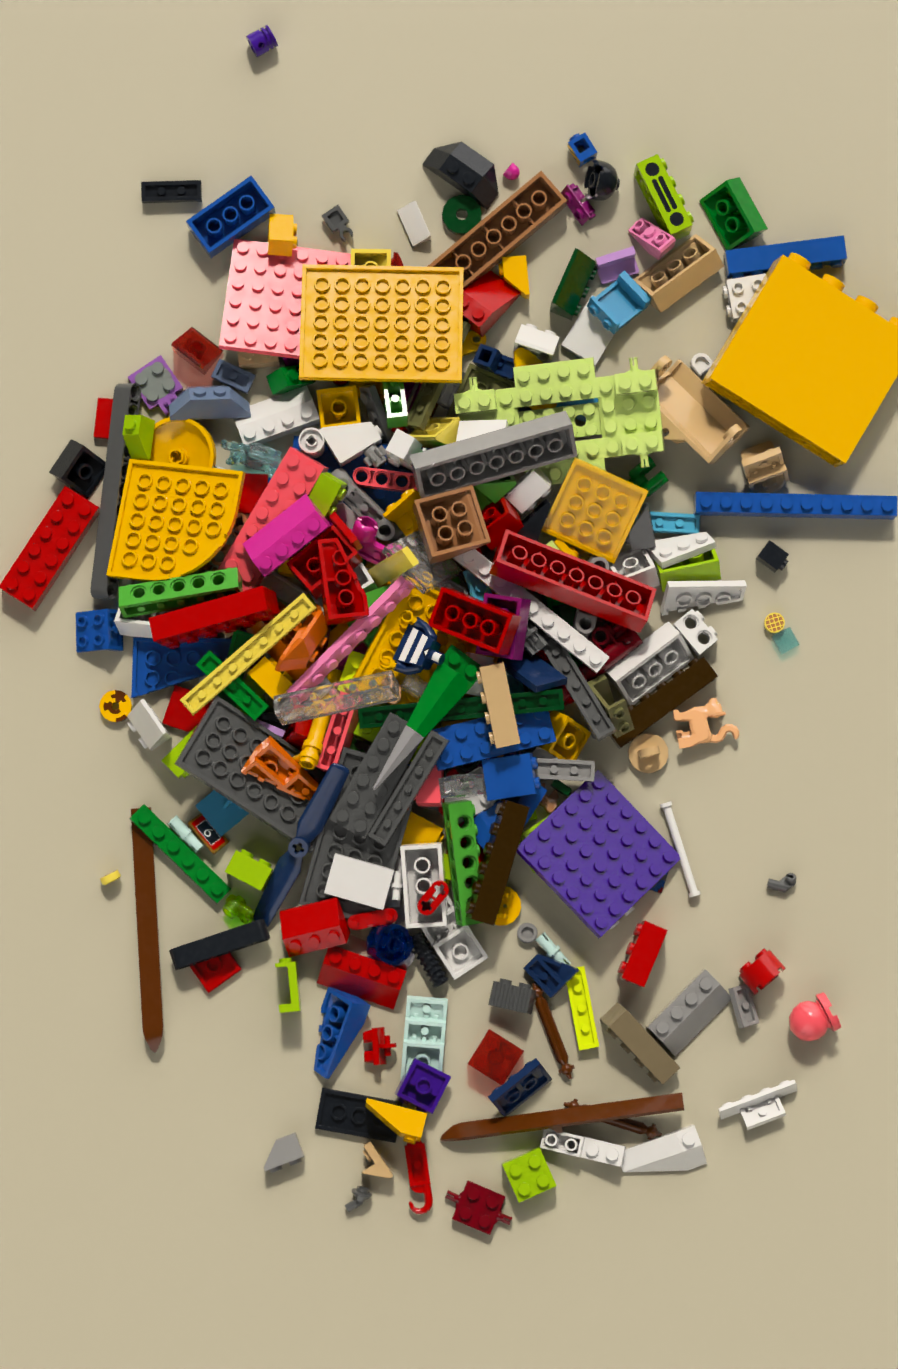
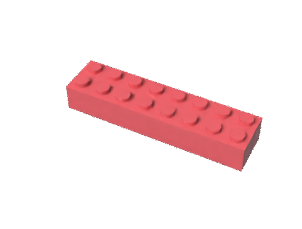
[218,447,329,591]

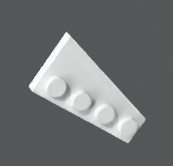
[660,580,747,616]

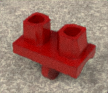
[363,1027,397,1065]

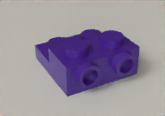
[395,1058,451,1114]

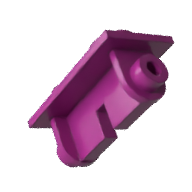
[561,183,596,226]

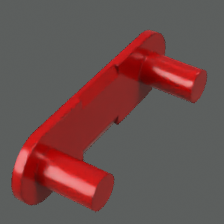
[347,908,398,930]

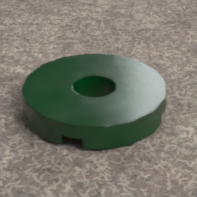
[442,195,482,235]

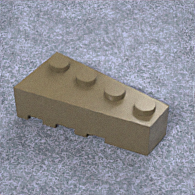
[600,1002,680,1085]

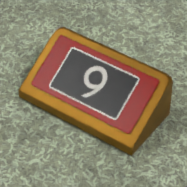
[188,813,229,855]

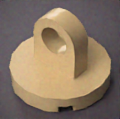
[628,733,668,774]

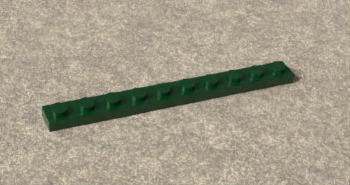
[358,689,564,729]

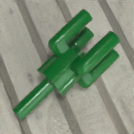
[628,456,669,497]

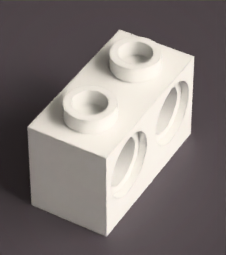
[672,609,718,657]

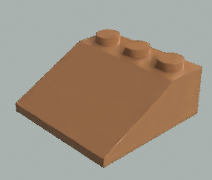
[412,485,491,564]

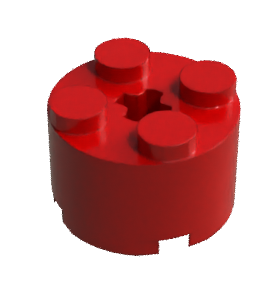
[739,948,786,995]

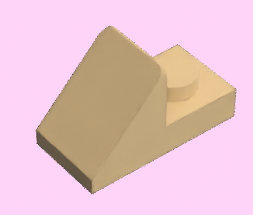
[361,1141,393,1178]

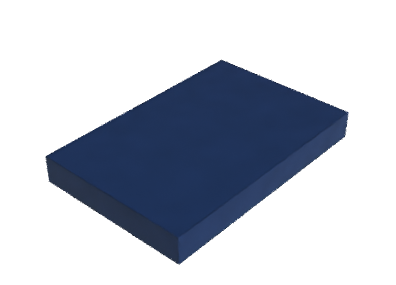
[497,651,568,693]

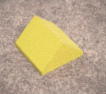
[409,417,461,448]

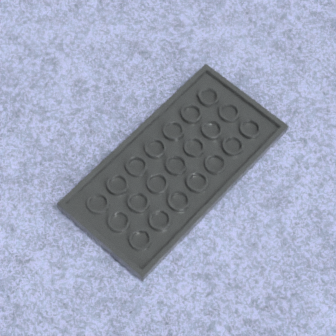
[174,696,326,853]
[299,747,414,927]

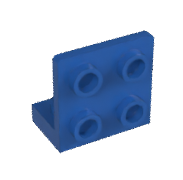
[76,609,124,653]

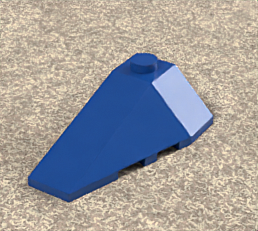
[474,786,547,849]
[314,987,371,1079]

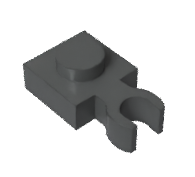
[322,205,353,242]

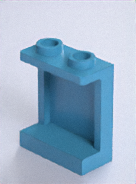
[587,270,651,335]

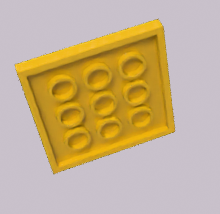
[541,457,648,564]

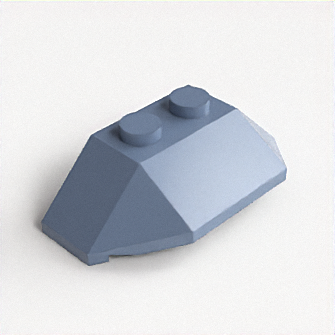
[169,385,251,420]

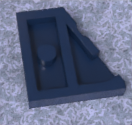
[523,954,580,998]

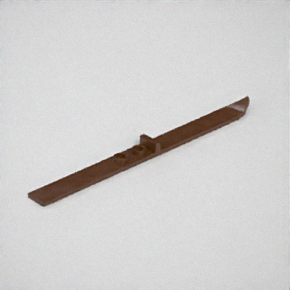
[131,807,163,1053]
[440,1093,684,1142]

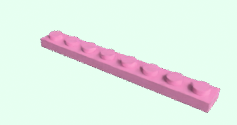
[287,575,415,702]

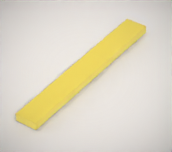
[180,593,317,715]

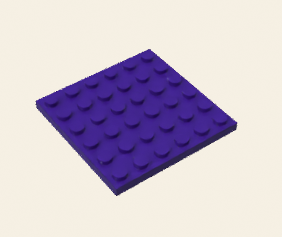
[517,770,680,939]

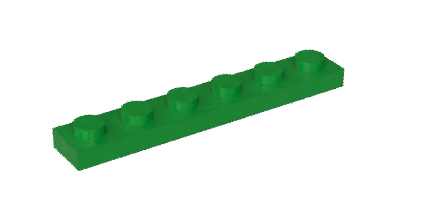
[130,804,231,904]

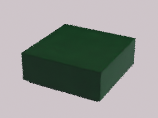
[550,780,572,797]

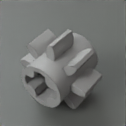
[363,444,387,469]

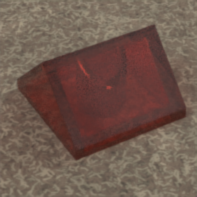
[171,327,223,375]

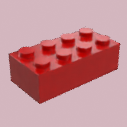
[428,587,522,655]

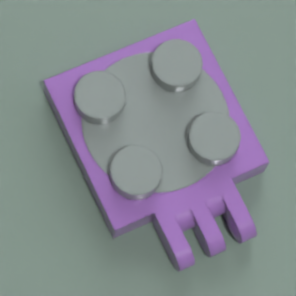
[128,355,183,416]

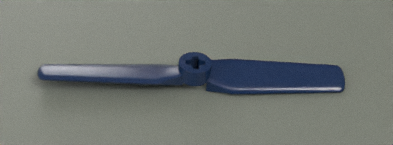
[252,763,350,928]

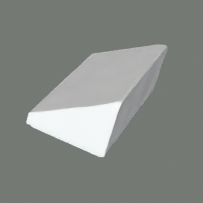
[397,201,431,247]

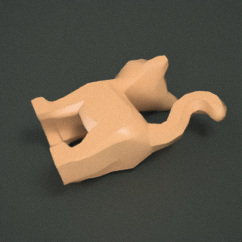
[673,698,740,749]

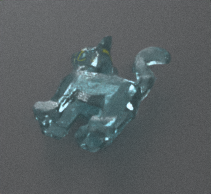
[220,439,282,476]

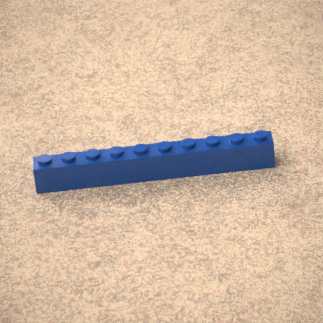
[694,492,897,520]

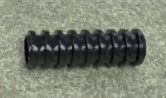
[407,932,449,988]

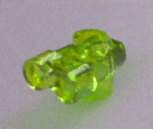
[222,894,255,924]

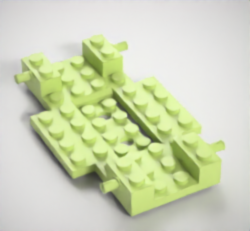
[454,357,665,485]

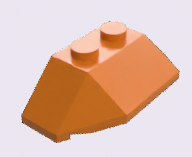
[275,603,328,672]

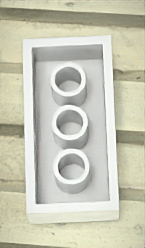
[400,842,448,928]

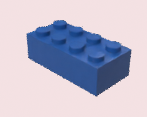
[186,175,276,258]

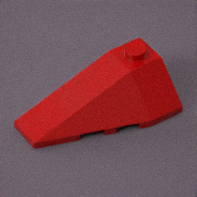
[317,538,369,625]

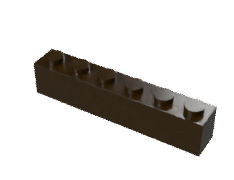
[610,657,718,749]
[465,799,530,926]

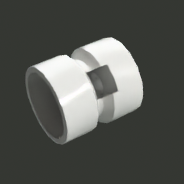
[298,427,325,459]

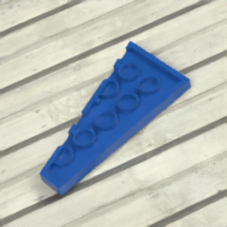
[131,637,232,698]

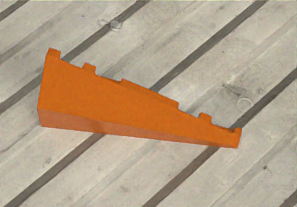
[241,736,319,801]

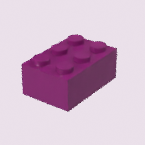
[475,593,531,661]

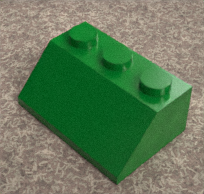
[699,177,768,250]

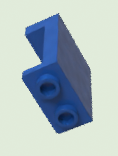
[482,753,541,801]

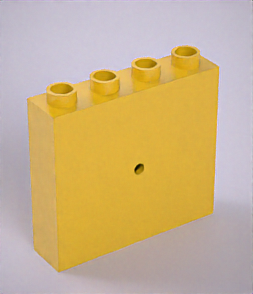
[701,253,898,467]

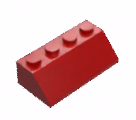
[317,946,407,1010]

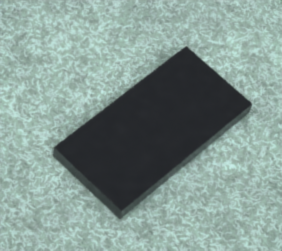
[315,1088,403,1143]

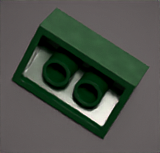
[550,248,598,321]

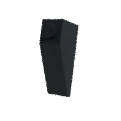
[517,499,551,541]

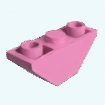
[628,217,676,260]

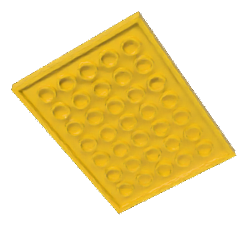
[299,264,464,383]

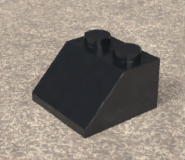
[49,439,105,498]

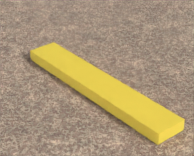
[367,546,419,587]

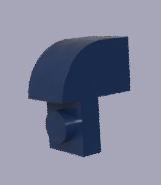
[472,343,514,381]

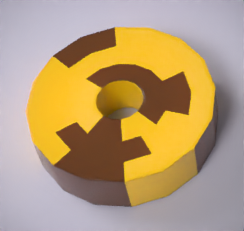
[99,690,132,723]

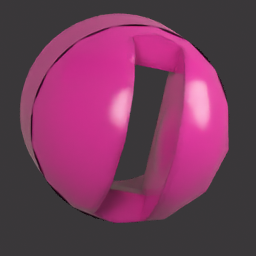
[503,163,520,180]

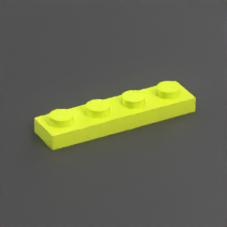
[566,966,599,1050]

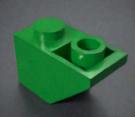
[266,365,316,395]

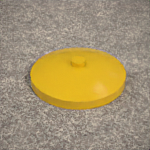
[146,417,216,468]

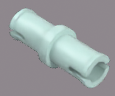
[168,815,205,853]
[535,932,571,965]

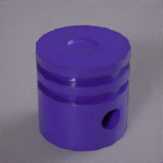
[246,25,278,57]

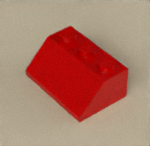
[280,897,351,957]

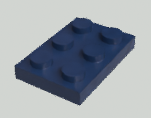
[488,1058,552,1117]

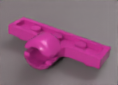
[328,516,397,564]

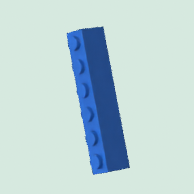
[723,235,847,279]

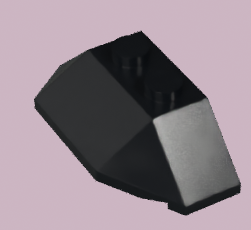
[422,142,499,210]

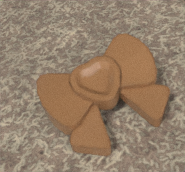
[539,783,559,813]

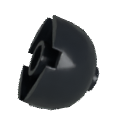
[584,160,620,201]

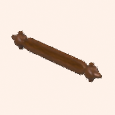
[532,983,575,1079]
[563,1098,662,1140]

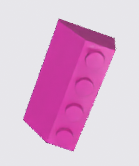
[243,494,331,577]

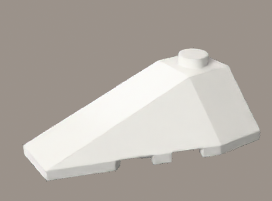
[621,1124,707,1172]

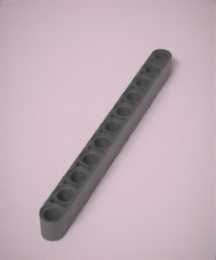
[91,383,141,599]

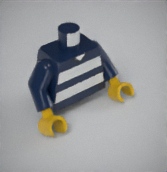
[380,610,445,675]

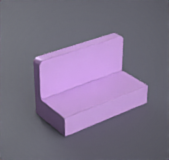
[595,246,639,285]

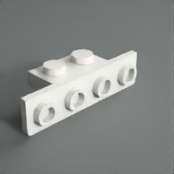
[718,1080,797,1130]

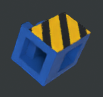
[567,133,597,168]

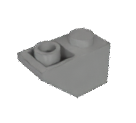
[264,1132,304,1173]

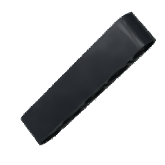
[169,919,270,970]

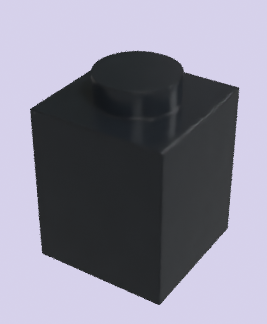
[756,540,789,573]

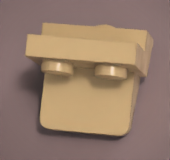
[740,441,790,493]

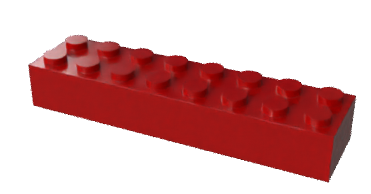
[489,529,656,633]

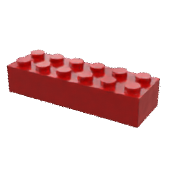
[0,486,100,612]
[149,586,280,649]

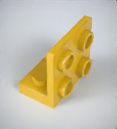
[383,488,421,539]

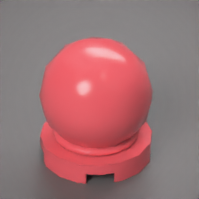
[789,992,841,1041]

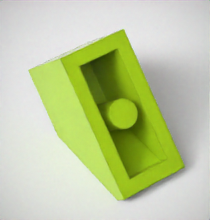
[122,415,155,460]

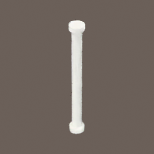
[660,801,701,898]

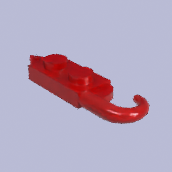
[404,1140,433,1214]

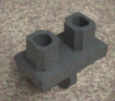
[524,620,548,657]

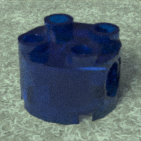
[366,923,413,965]

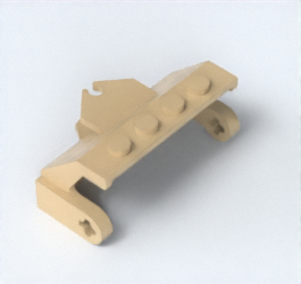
[650,355,750,464]

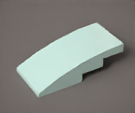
[400,995,448,1081]

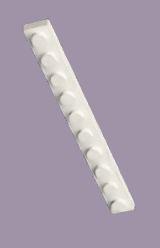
[453,549,609,674]

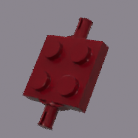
[445,1180,512,1235]

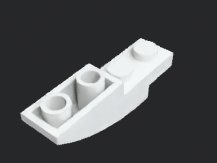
[540,1129,626,1167]

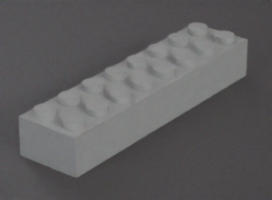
[409,410,577,498]

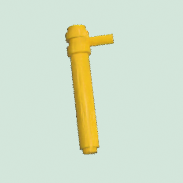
[293,669,342,769]

